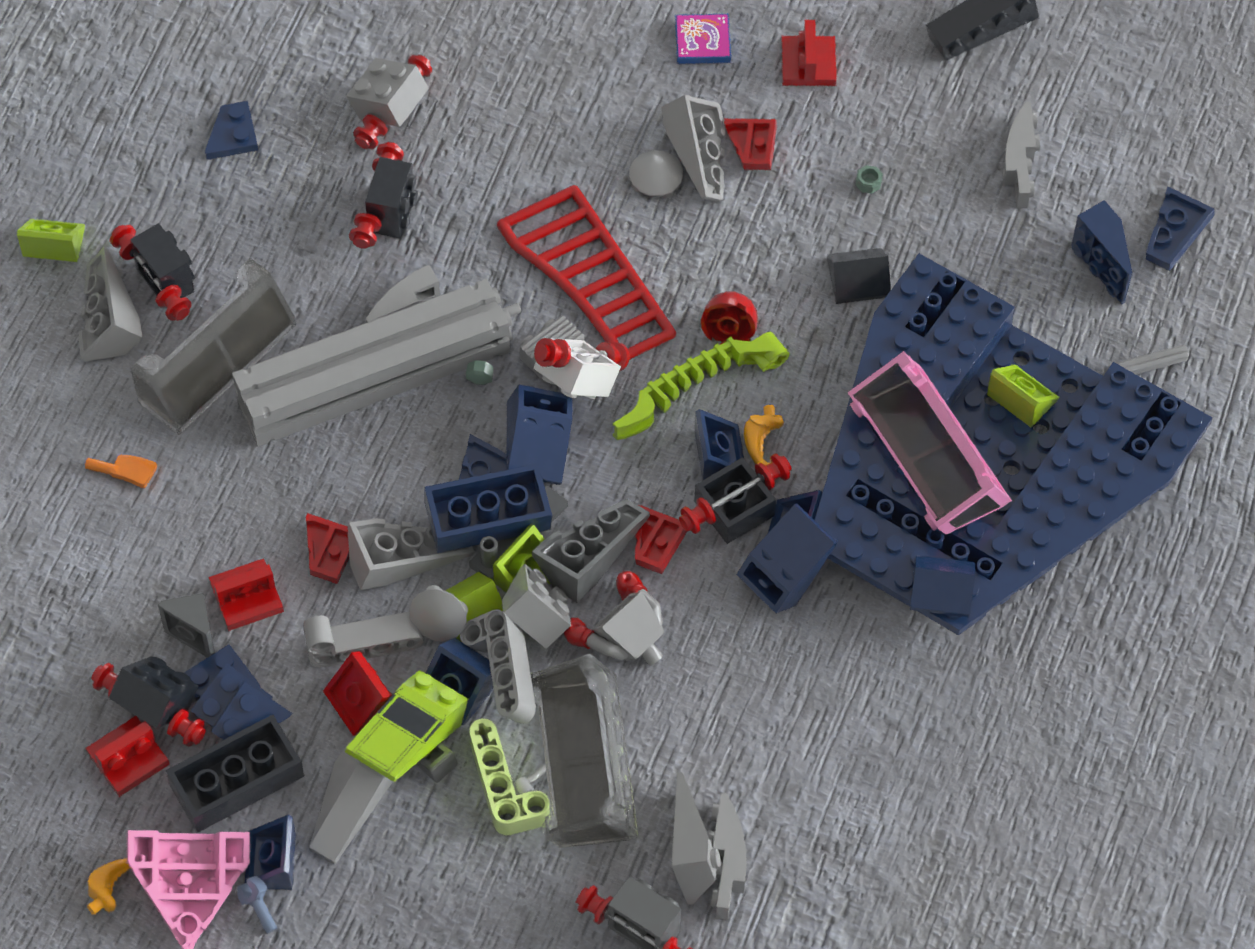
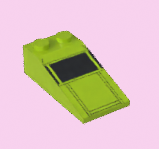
[345,670,468,782]

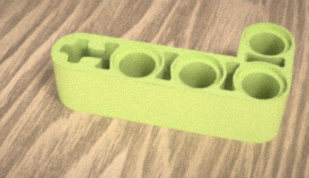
[470,718,550,835]

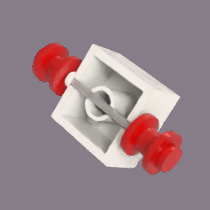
[533,338,630,399]

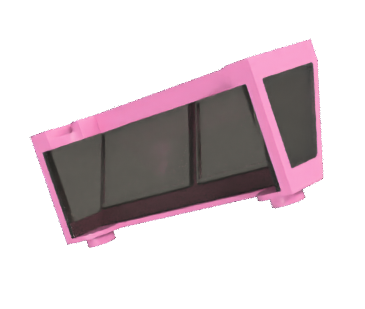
[848,351,1012,535]

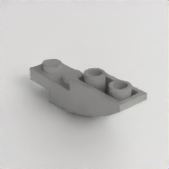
[1003,102,1040,208]
[708,793,746,920]

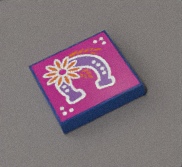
[675,14,731,64]

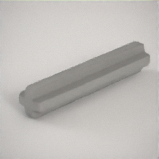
[1108,345,1189,374]

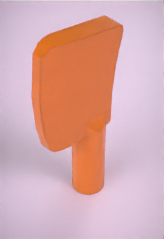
[85,455,157,488]

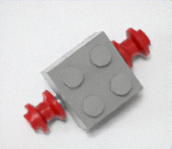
[346,55,432,149]

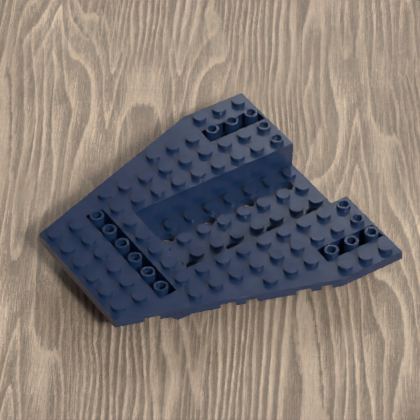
[815,253,1213,635]

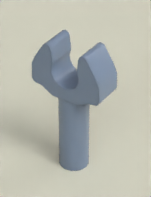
[237,876,277,934]

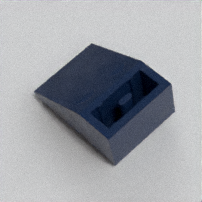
[1071,200,1132,304]
[506,384,572,485]
[736,504,837,614]

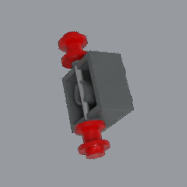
[576,876,693,949]

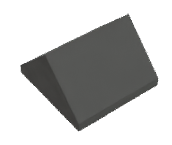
[158,593,215,658]

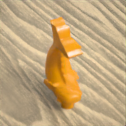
[744,405,784,466]
[87,858,131,915]

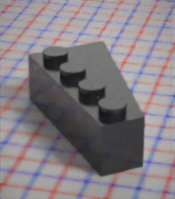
[926,0,1039,60]

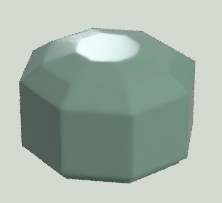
[856,165,883,194]
[466,360,494,385]

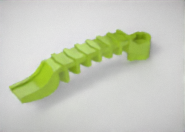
[613,332,790,440]

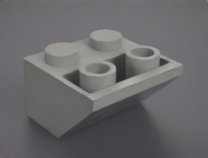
[502,564,571,649]

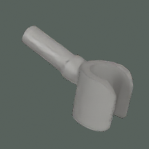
[514,764,548,795]

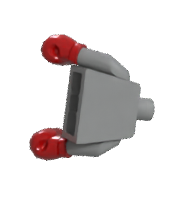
[564,571,664,666]

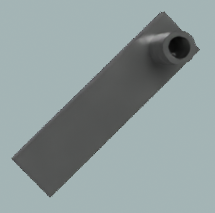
[469,485,568,581]

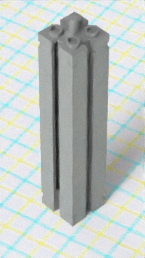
[232,279,521,447]

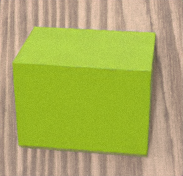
[17,219,85,262]
[987,365,1059,427]
[493,524,550,592]
[445,572,503,642]

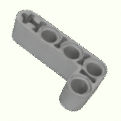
[460,609,536,724]
[303,612,424,668]

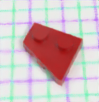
[724,118,777,170]
[635,505,687,574]
[306,513,350,584]

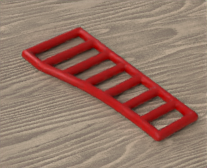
[497,185,677,360]

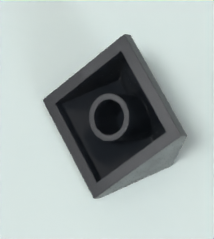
[827,248,891,304]

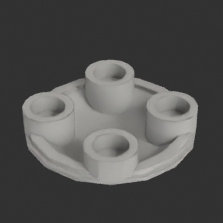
[629,150,683,198]
[409,585,468,641]

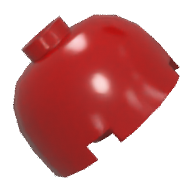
[700,291,758,345]

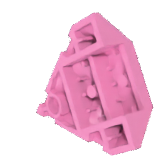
[127,830,250,949]

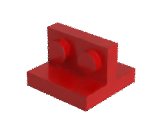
[781,20,837,86]
[209,558,284,631]
[323,651,392,736]
[85,716,170,797]

